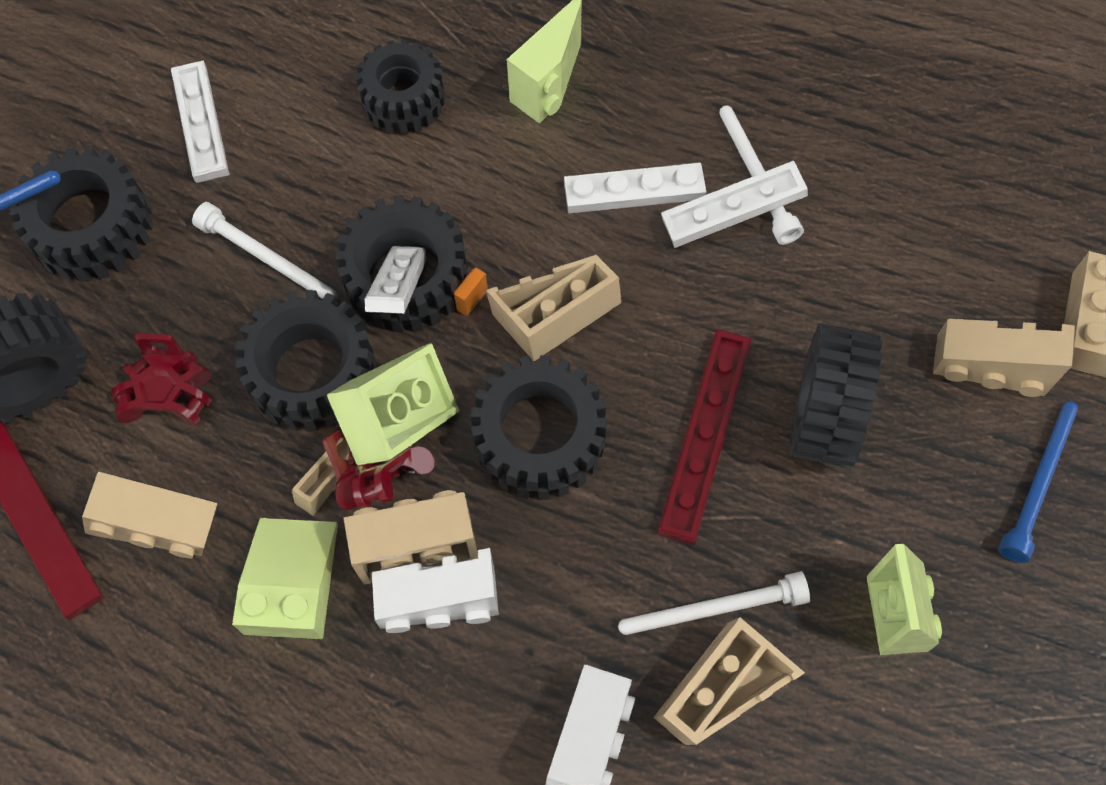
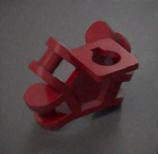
[111,333,212,426]
[322,427,435,510]

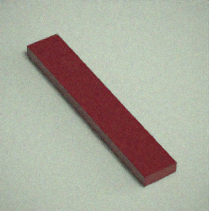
[657,329,752,546]
[0,420,105,620]

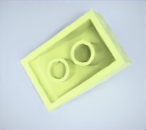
[507,0,582,123]
[327,343,459,465]
[232,518,338,639]
[867,544,942,655]

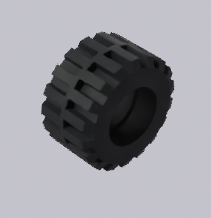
[356,40,445,134]

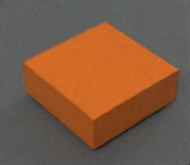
[454,267,488,316]

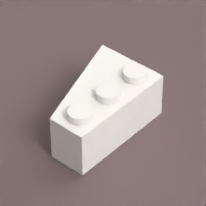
[372,548,499,633]
[545,664,635,785]

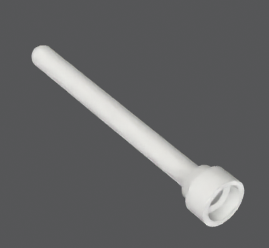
[719,106,804,245]
[192,202,338,299]
[618,571,810,635]

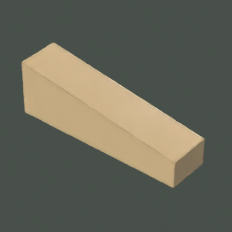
[292,438,350,516]

